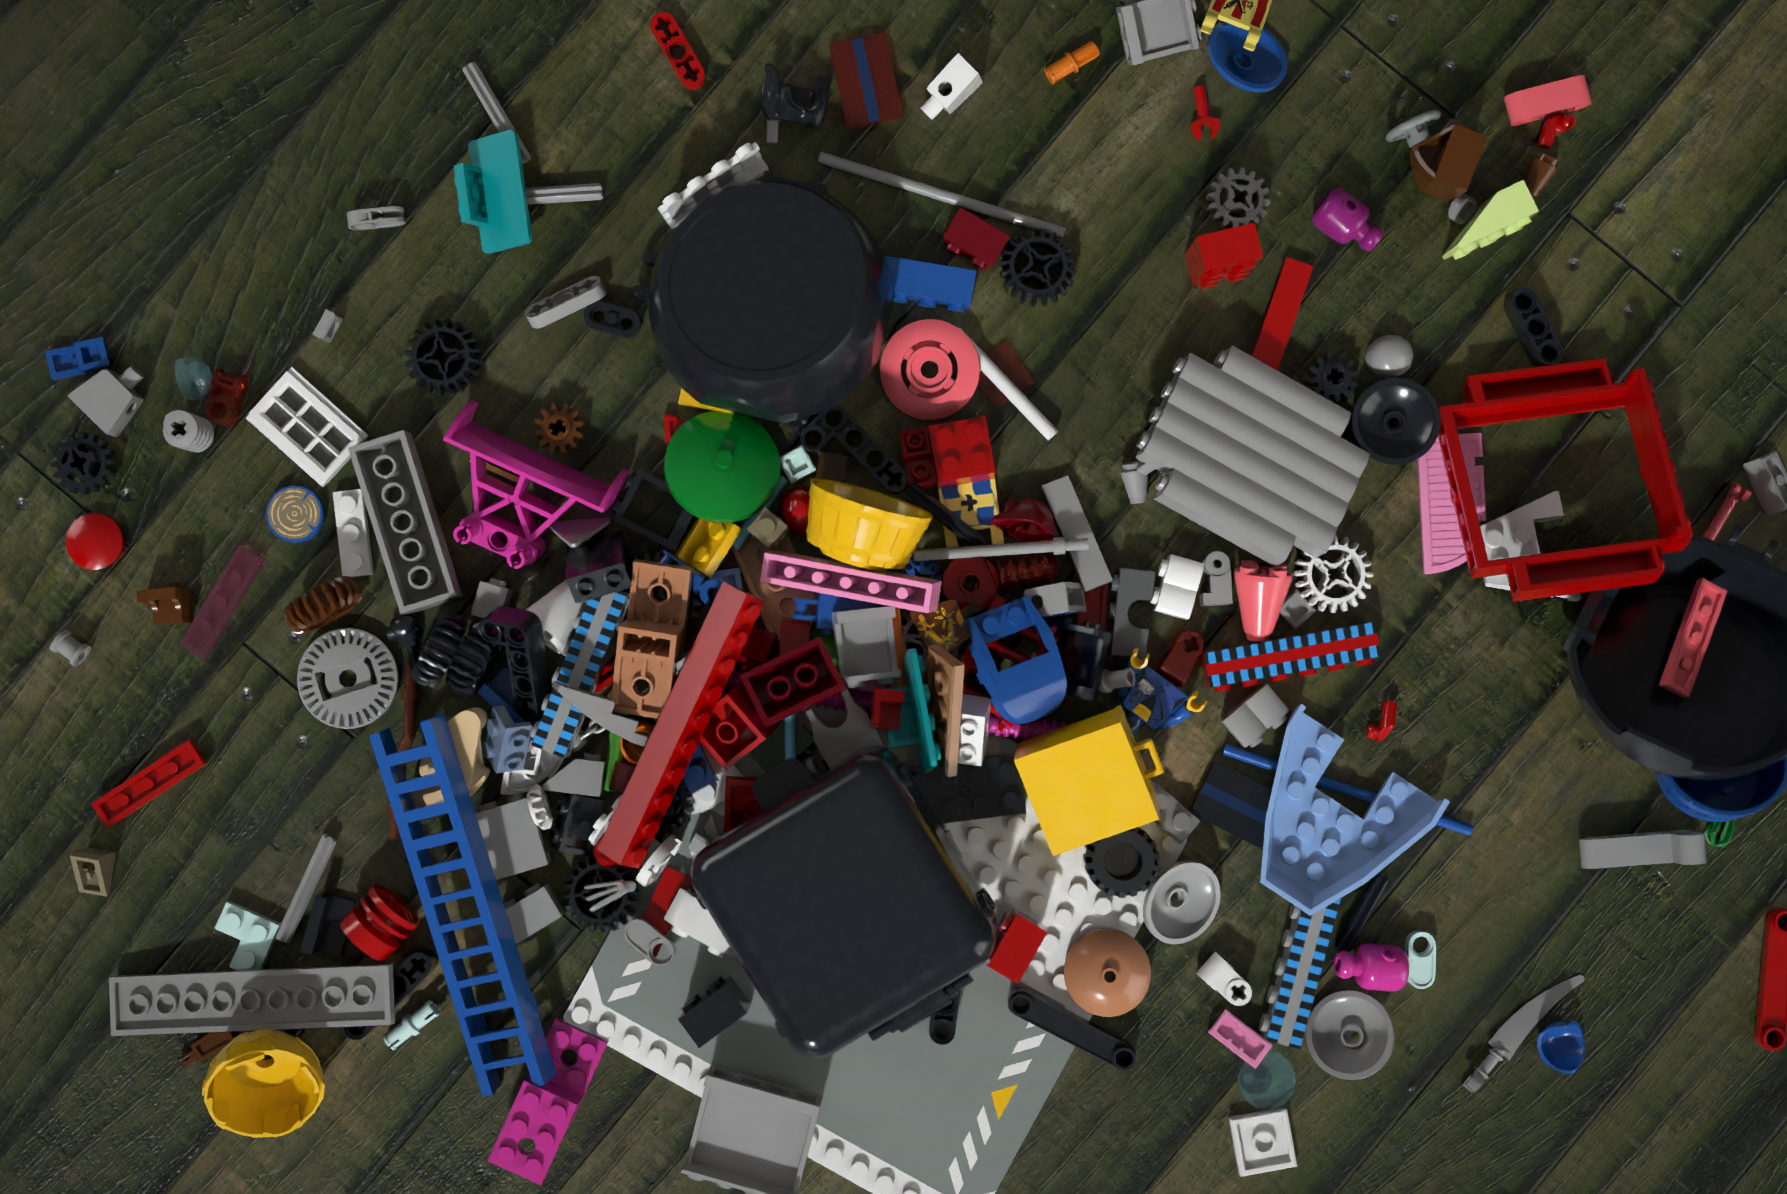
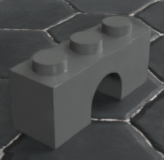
[1106,568,1155,658]

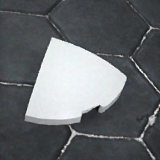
[500,747,564,795]

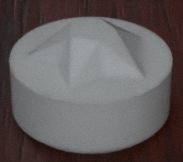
[1448,194,1477,224]

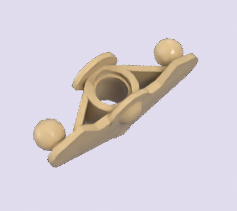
[410,707,490,824]

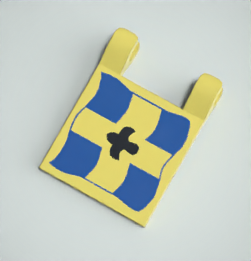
[938,479,1004,548]

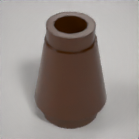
[1524,153,1559,198]

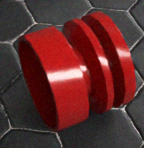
[340,883,420,962]

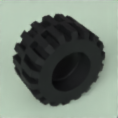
[1083,827,1160,898]

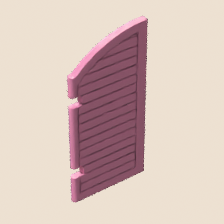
[1417,433,1486,575]

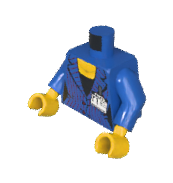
[1118,648,1208,736]

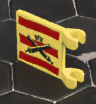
[1200,0,1272,51]

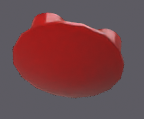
[65,513,125,570]

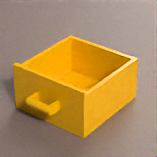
[1014,705,1164,856]

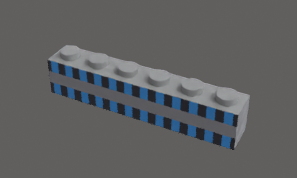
[530,590,630,758]
[1259,898,1341,1050]

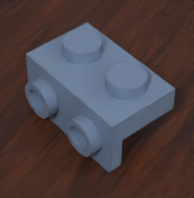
[482,705,532,773]

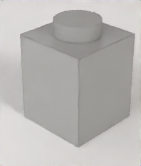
[471,578,513,618]

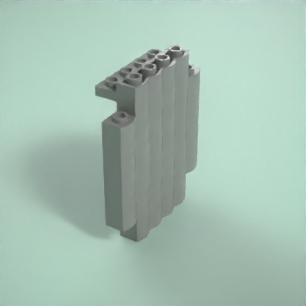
[1135,345,1370,566]

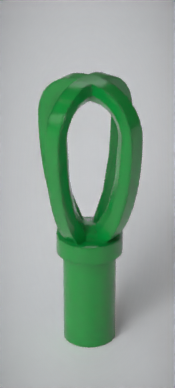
[1704,820,1735,847]

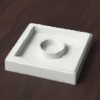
[1228,1107,1297,1177]

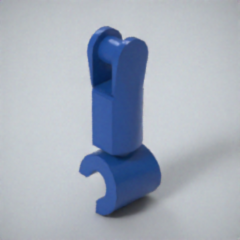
[659,550,722,605]

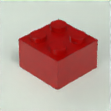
[928,416,996,489]
[700,682,778,771]
[986,907,1047,984]

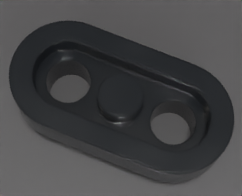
[584,301,642,339]

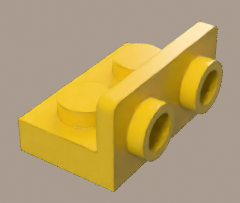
[675,518,742,578]

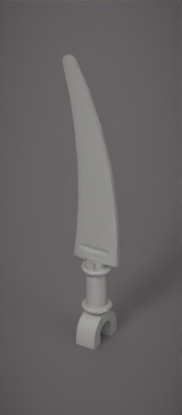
[1462,975,1585,1092]

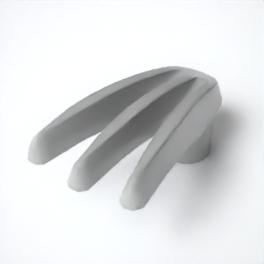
[584,880,636,912]

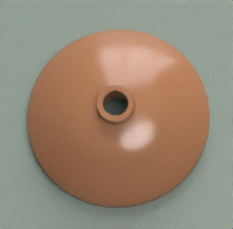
[1064,929,1151,1017]

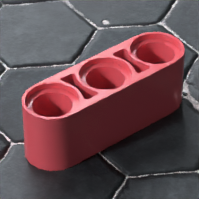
[1503,75,1592,126]

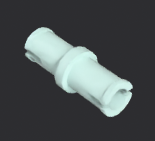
[383,1000,440,1050]

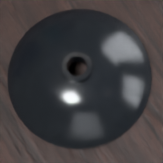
[1351,378,1441,465]

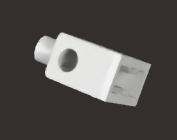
[920,53,983,120]

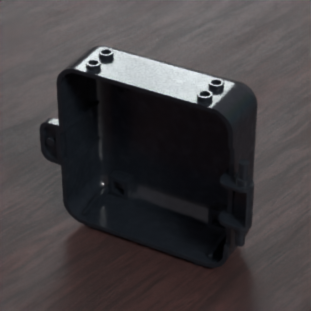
[690,745,997,1059]

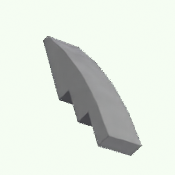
[552,681,651,747]

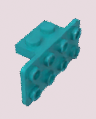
[454,130,532,254]
[886,648,941,773]

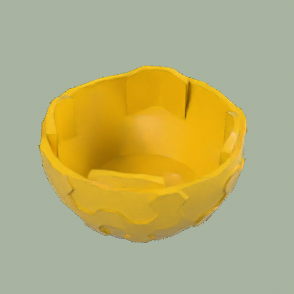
[202,1028,325,1138]

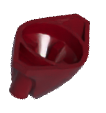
[990,498,1061,542]

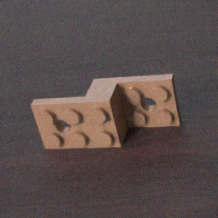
[611,559,693,719]

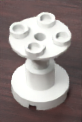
[588,795,682,887]

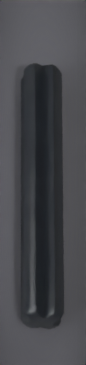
[905,482,999,563]

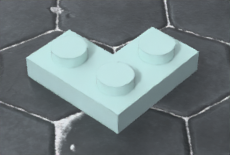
[214,901,281,971]

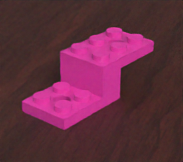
[488,1017,608,1185]

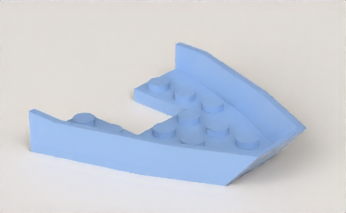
[1260,704,1450,916]

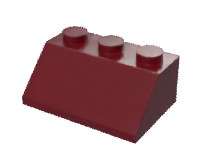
[740,637,846,728]

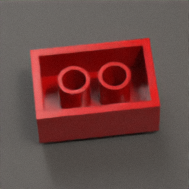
[1184,223,1263,289]

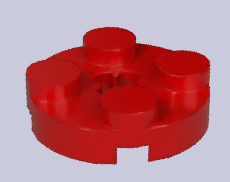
[941,557,999,611]

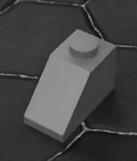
[542,753,607,797]

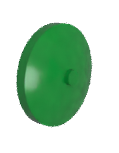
[664,411,781,523]

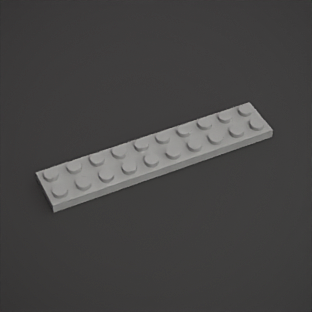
[109,964,395,1036]

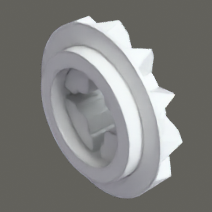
[527,784,553,830]

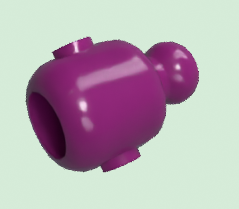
[1311,188,1384,251]

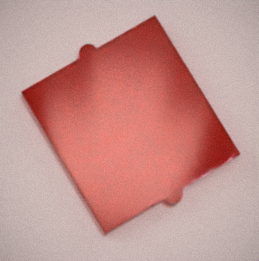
[978,341,1034,409]

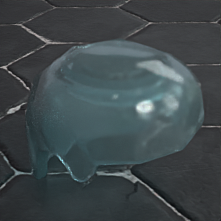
[174,357,214,400]

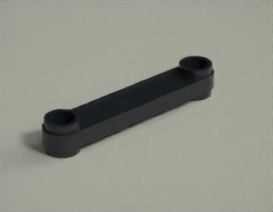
[1007,987,1137,1070]

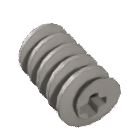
[163,410,214,453]

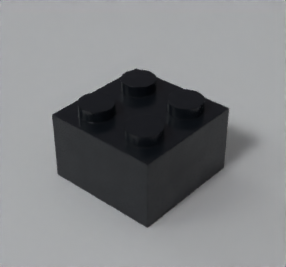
[678,976,751,1048]

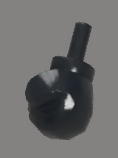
[386,615,420,665]

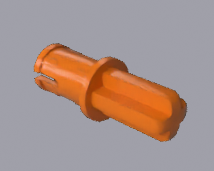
[1044,41,1100,85]

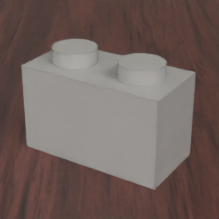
[504,883,566,944]

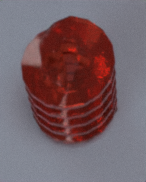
[996,552,1058,594]

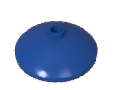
[1207,21,1288,92]

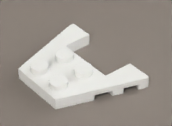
[1480,491,1581,601]

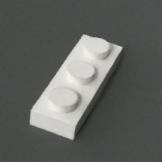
[333,489,374,577]

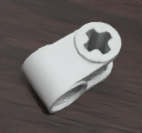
[1196,952,1252,1006]

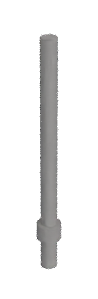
[914,537,1089,561]

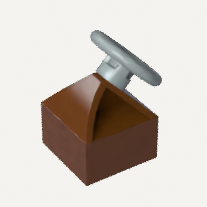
[1385,110,1488,203]

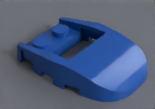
[962,596,1067,724]

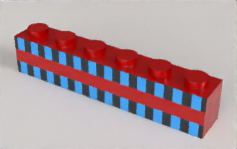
[1199,622,1381,692]

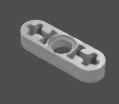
[525,276,606,329]

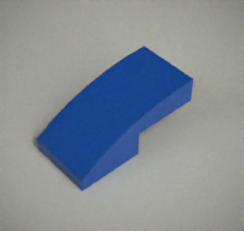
[45,337,110,381]

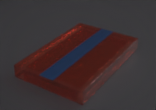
[829,32,903,130]

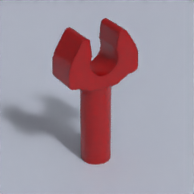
[1190,86,1220,142]

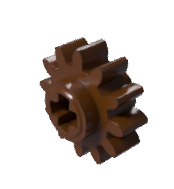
[533,403,586,455]

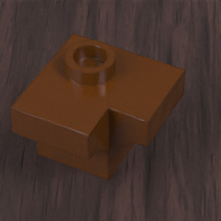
[137,583,192,625]

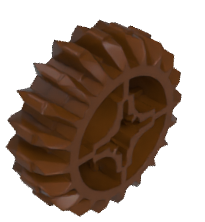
[283,576,363,634]

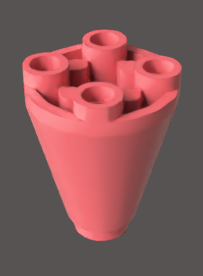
[1234,560,1293,642]

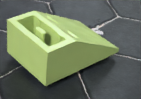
[1442,180,1539,260]

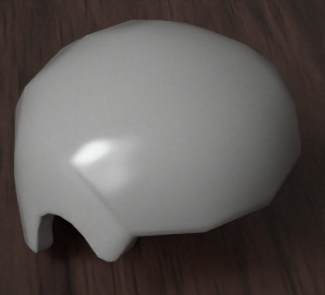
[1365,335,1413,378]

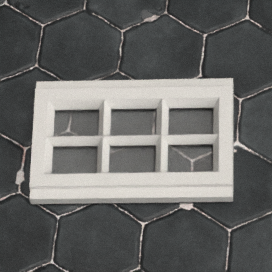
[246,367,369,487]

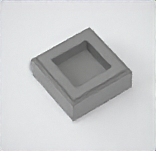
[312,309,343,343]
[1280,589,1317,630]

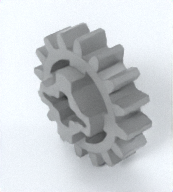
[1206,167,1270,229]

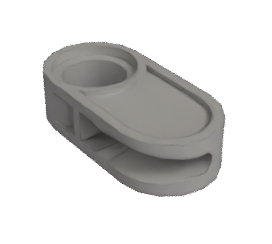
[347,206,405,230]
[624,918,676,966]

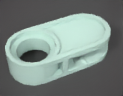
[1405,930,1436,989]

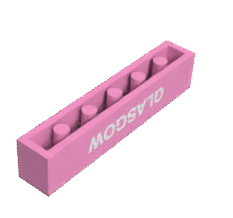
[760,550,942,613]

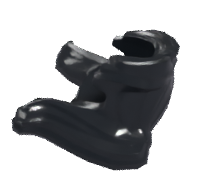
[761,63,833,130]

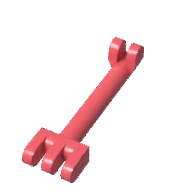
[1702,483,1752,541]

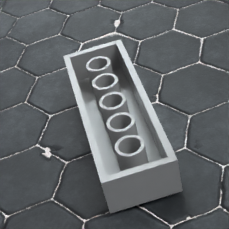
[348,430,463,615]

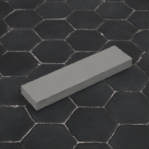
[1041,475,1113,592]

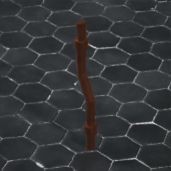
[386,666,419,839]

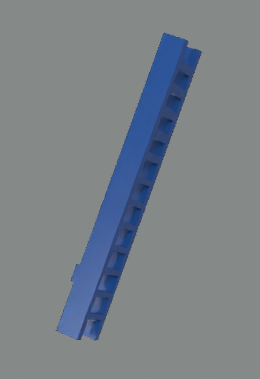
[369,713,556,1097]

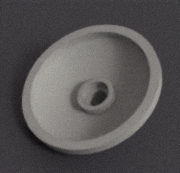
[1143,860,1221,944]
[1306,990,1395,1080]

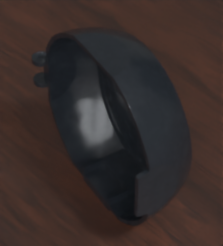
[632,170,894,423]
[1563,524,1787,780]

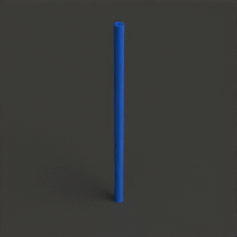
[1222,743,1473,836]

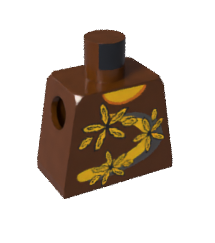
[909,599,981,652]

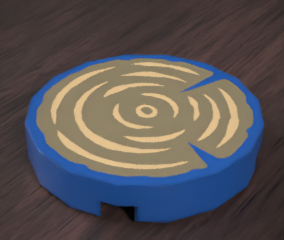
[265,485,325,543]

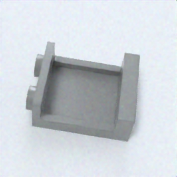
[1116,0,1202,66]
[831,606,902,688]
[475,793,553,880]

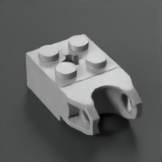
[805,687,886,768]

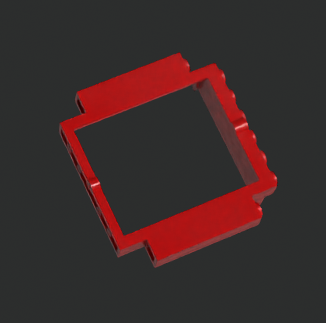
[1438,358,1692,602]

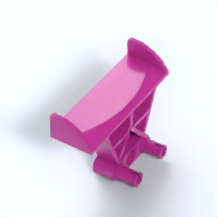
[443,400,629,569]

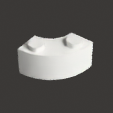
[664,888,736,958]

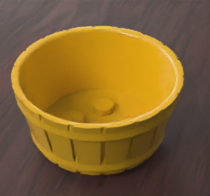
[806,479,933,571]

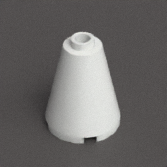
[526,580,587,654]

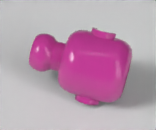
[1333,943,1409,992]

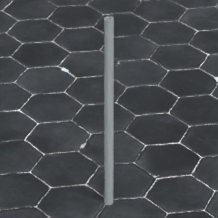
[818,152,1066,238]

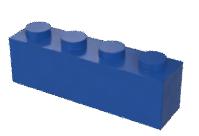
[885,256,976,313]

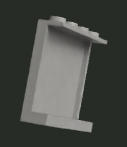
[681,1065,823,1194]

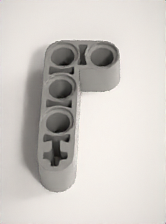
[1579,830,1707,869]

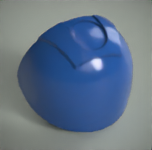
[1537,1021,1585,1074]

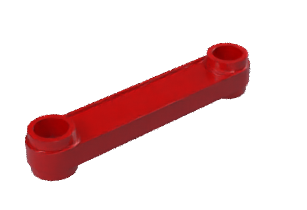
[1754,907,1787,1051]

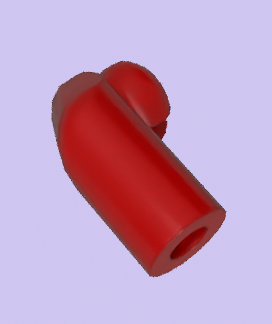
[1537,112,1575,150]
[1366,701,1397,742]

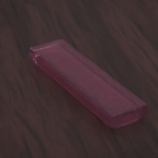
[179,545,266,659]

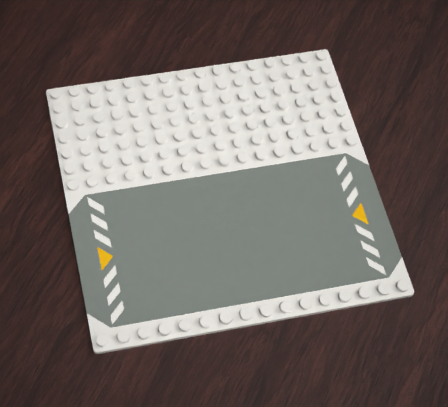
[563,629,1187,1194]

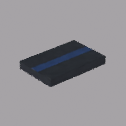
[1189,761,1272,849]

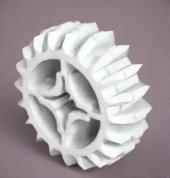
[1293,535,1373,613]

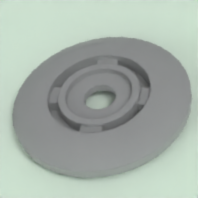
[297,628,399,729]

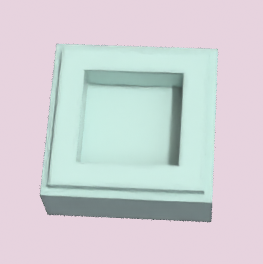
[780,445,816,484]

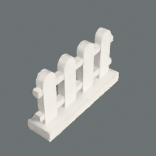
[658,142,769,229]

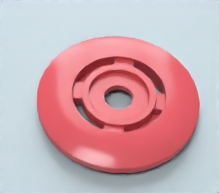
[880,319,980,420]

